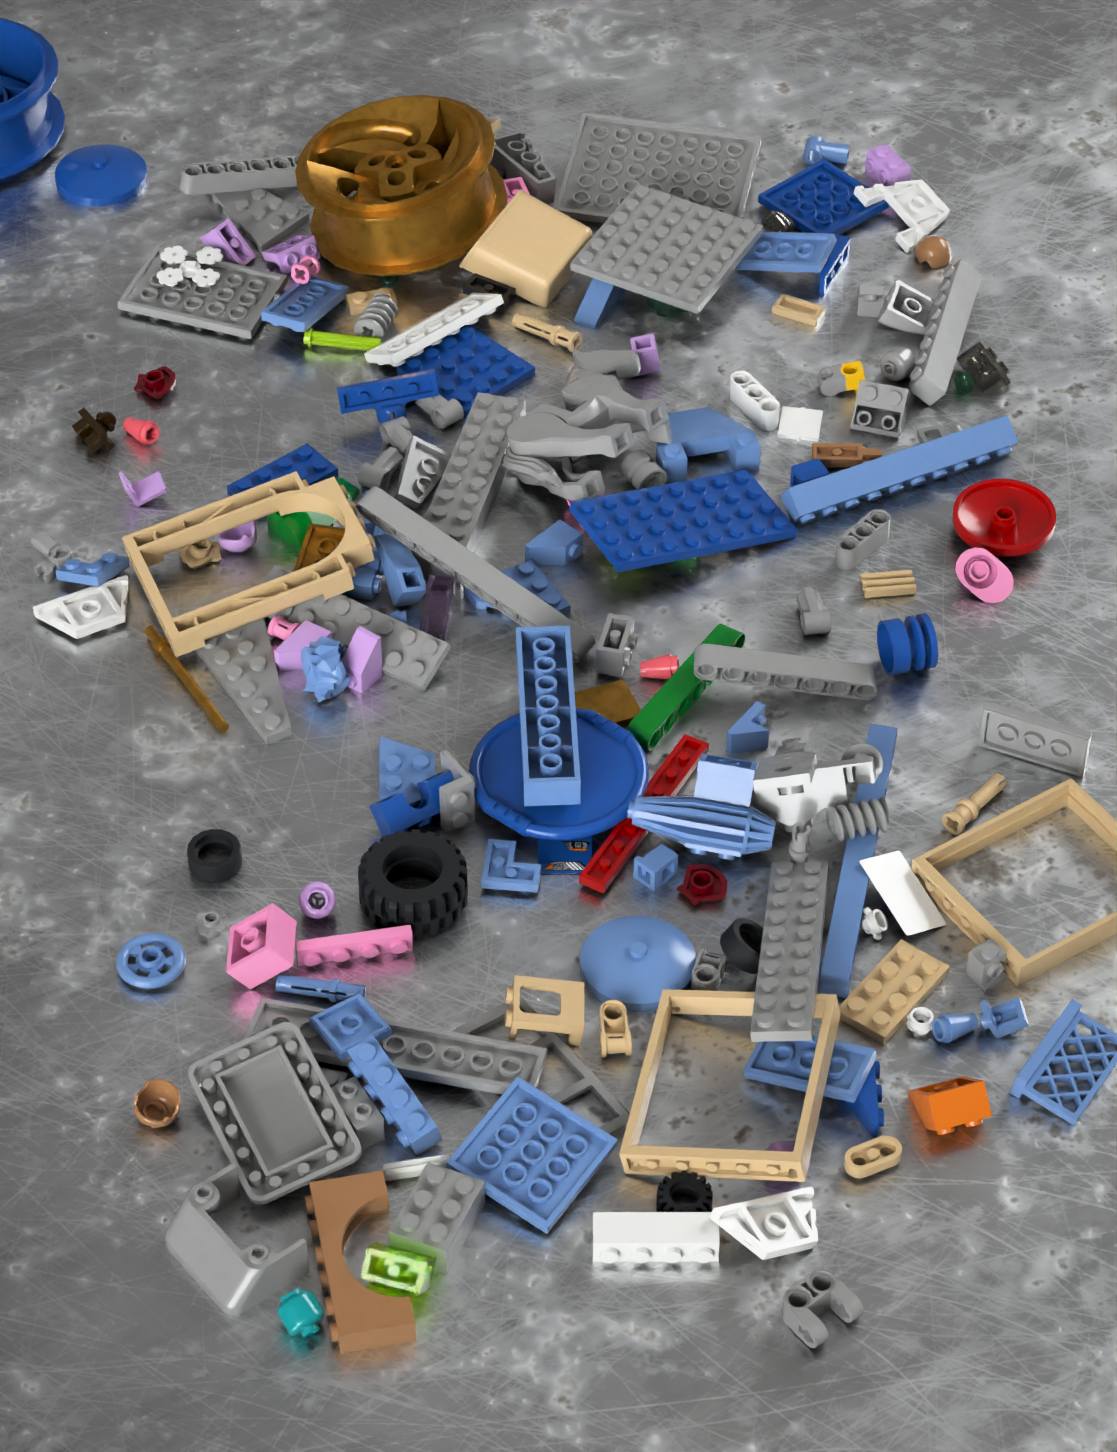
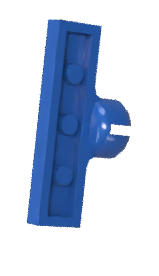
[336,369,439,423]

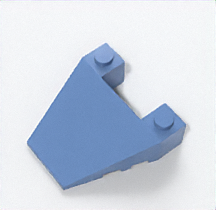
[656,407,761,484]

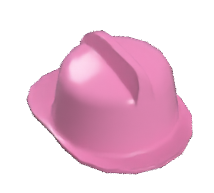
[955,547,1014,603]

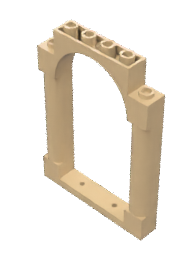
[122,471,376,657]

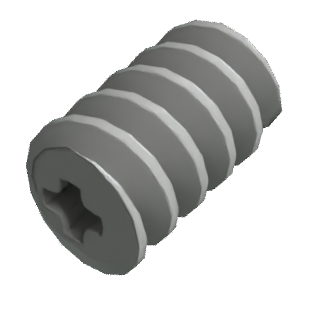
[354,292,399,339]
[826,797,889,841]

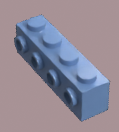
[347,1035,442,1157]

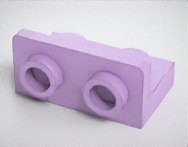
[262,234,321,275]

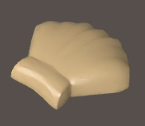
[179,539,221,569]

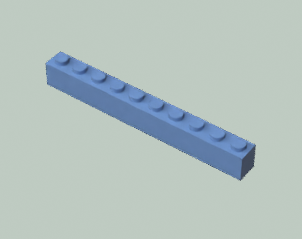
[780,415,1019,524]

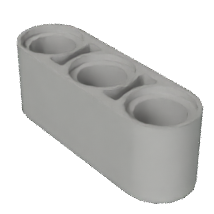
[835,509,891,570]

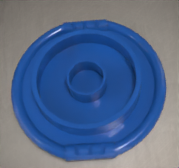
[469,708,649,840]

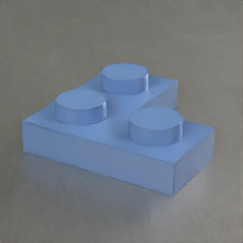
[55,552,130,587]
[481,839,541,893]

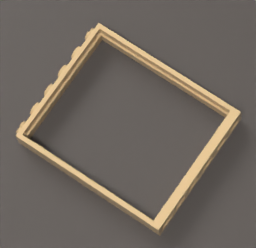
[911,778,1117,987]
[619,989,841,1182]

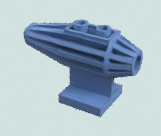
[627,753,776,860]

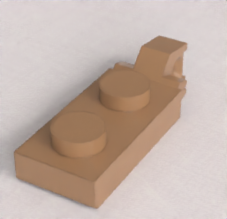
[812,443,882,468]

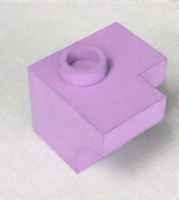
[630,333,661,376]

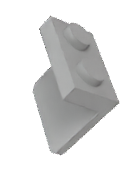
[439,750,477,833]

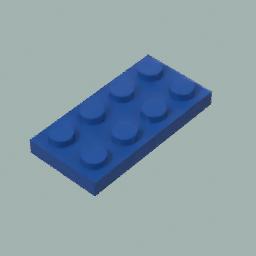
[227,443,339,496]

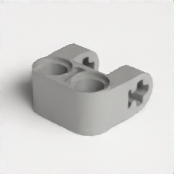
[782,1269,864,1348]

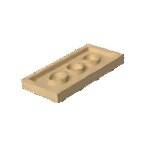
[839,939,950,1045]

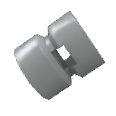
[621,450,667,490]

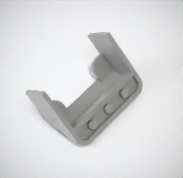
[165,1163,309,1316]

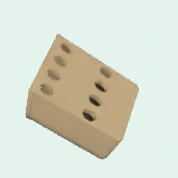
[459,189,592,307]

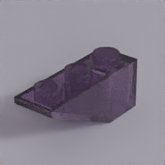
[420,575,456,642]

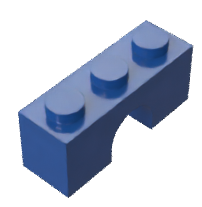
[369,771,454,837]

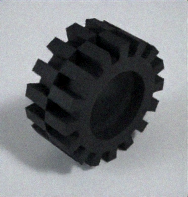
[656,1171,713,1212]

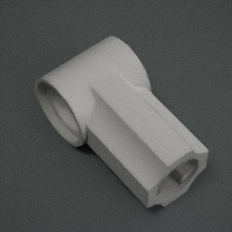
[416,394,464,429]
[379,416,413,459]
[358,447,403,491]
[796,587,831,636]

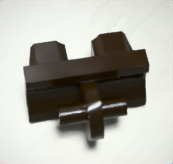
[72,407,116,453]

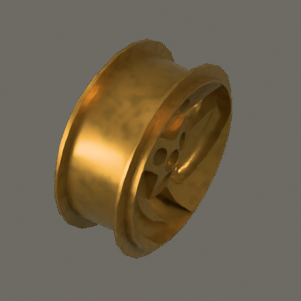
[295,95,508,276]

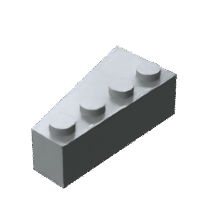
[490,130,557,204]

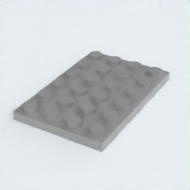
[117,247,288,339]

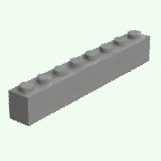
[908,259,982,406]

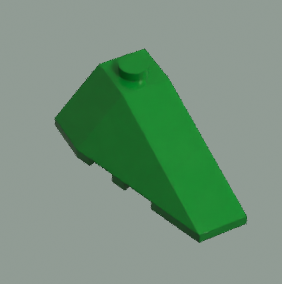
[267,478,360,551]

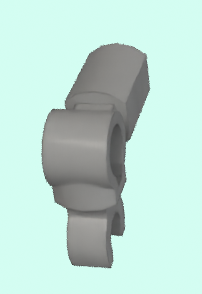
[31,531,74,583]

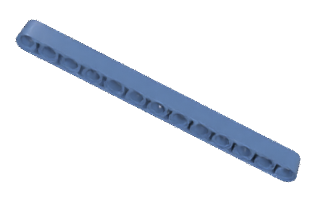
[818,724,898,998]

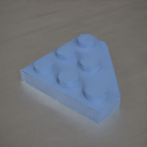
[463,559,571,615]

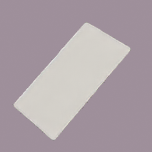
[859,851,947,935]

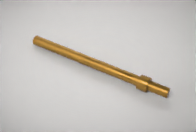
[144,626,229,732]

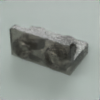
[956,341,1011,392]

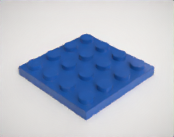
[758,159,889,235]
[397,325,535,419]

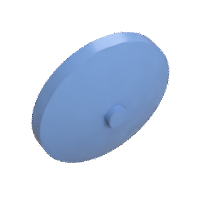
[580,916,696,1012]

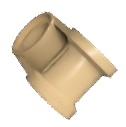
[599,1000,632,1057]

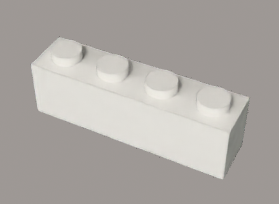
[592,1212,720,1263]

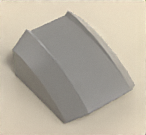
[876,280,935,336]

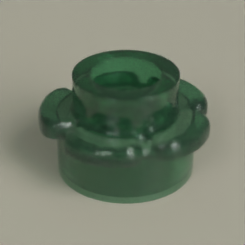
[954,371,975,394]

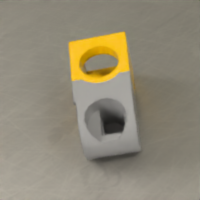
[817,361,865,396]

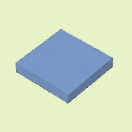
[309,993,392,1061]

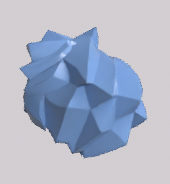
[301,636,351,702]

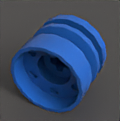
[877,613,938,676]

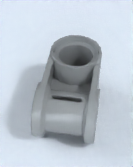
[691,947,729,991]

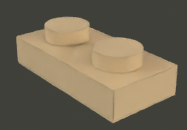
[346,288,397,316]

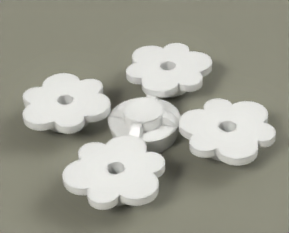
[157,246,223,287]

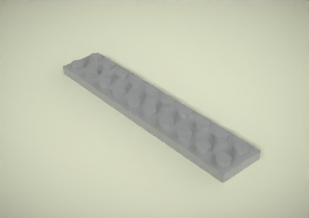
[750,860,829,1042]
[243,997,547,1095]

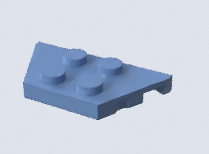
[379,737,435,808]

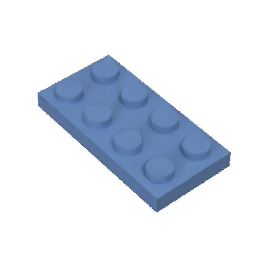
[735,232,837,273]
[261,276,349,332]
[743,1035,877,1103]

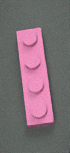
[295,925,413,966]

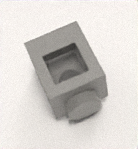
[966,939,1007,992]

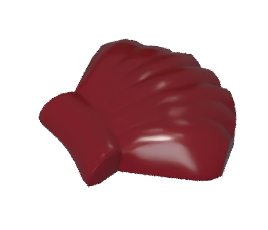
[134,366,176,399]
[676,864,727,906]

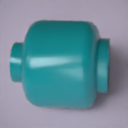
[277,1288,324,1338]

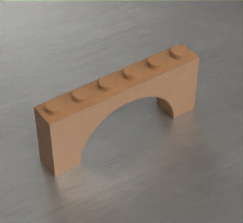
[305,1170,416,1354]

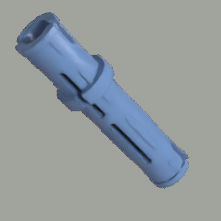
[276,973,366,1002]

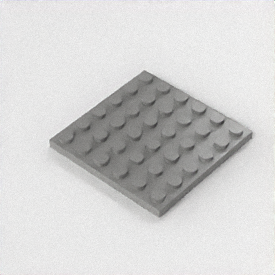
[570,184,763,314]

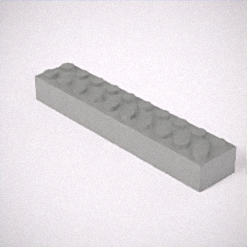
[411,392,526,586]

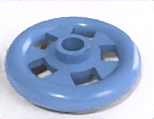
[116,933,186,989]

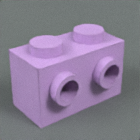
[865,144,911,186]

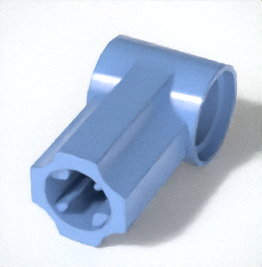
[803,136,850,166]

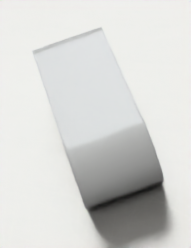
[729,371,780,431]

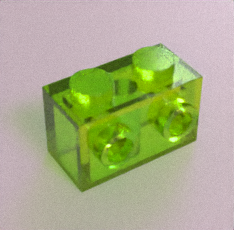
[360,1242,436,1296]

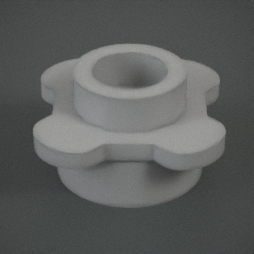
[196,910,227,938]

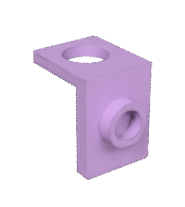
[119,471,168,507]

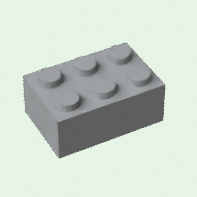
[389,1162,485,1274]

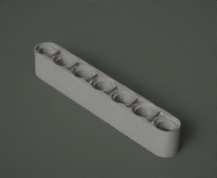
[179,155,299,195]
[694,644,877,700]

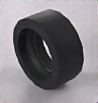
[187,829,242,882]
[720,918,763,974]

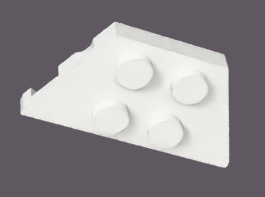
[33,575,129,639]
[710,1186,818,1260]

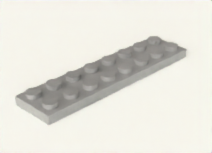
[262,564,451,692]

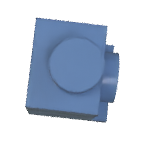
[633,843,678,892]

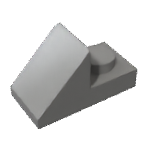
[857,284,884,317]

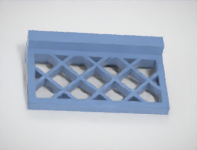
[1009,999,1117,1125]

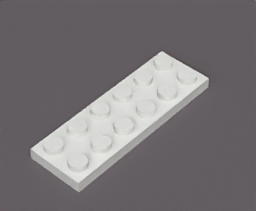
[364,293,504,367]

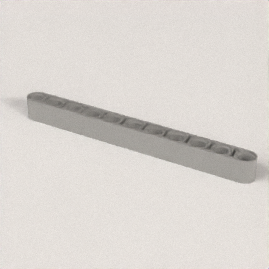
[356,486,596,663]

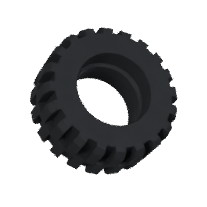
[358,829,468,938]

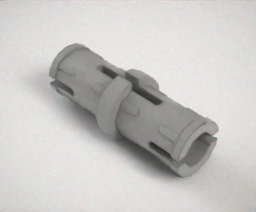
[788,822,811,863]

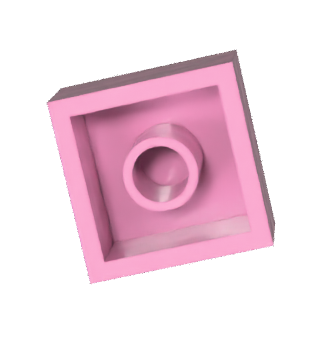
[226,903,297,989]

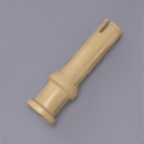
[512,313,583,352]
[942,773,1007,835]

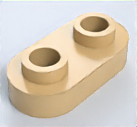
[844,1135,902,1178]

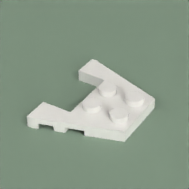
[853,180,950,254]

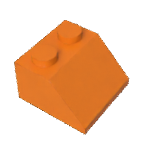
[908,1076,992,1135]

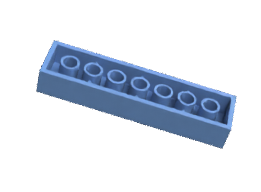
[516,626,581,806]

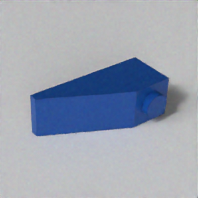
[816,231,850,296]

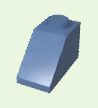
[525,520,583,566]

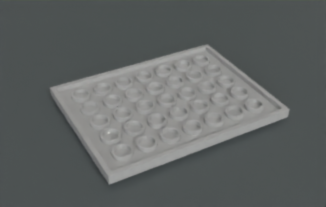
[555,112,762,223]

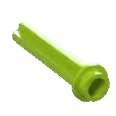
[304,328,381,351]

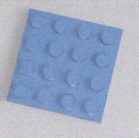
[446,1076,618,1234]

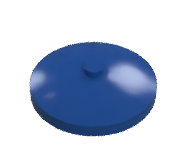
[55,144,148,206]

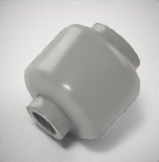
[880,346,916,382]

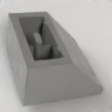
[850,380,911,438]

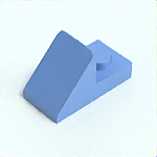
[726,701,769,754]

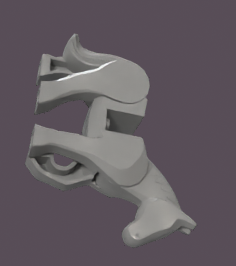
[502,349,672,501]

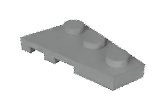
[394,436,452,509]

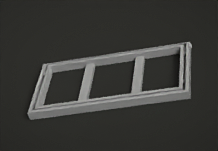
[452,994,630,1137]

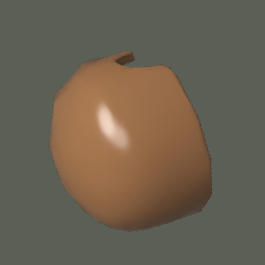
[914,235,952,268]
[133,1079,181,1129]

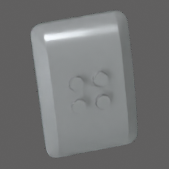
[187,1022,362,1204]

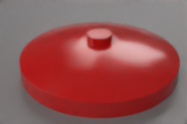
[952,479,1056,556]

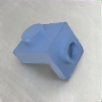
[979,997,1029,1039]

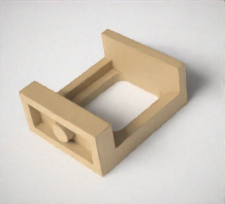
[504,975,584,1047]

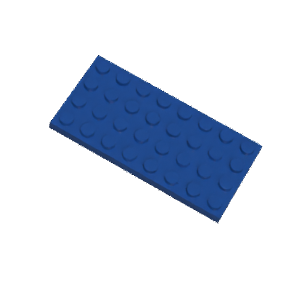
[569,469,797,572]

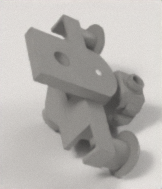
[750,738,883,832]

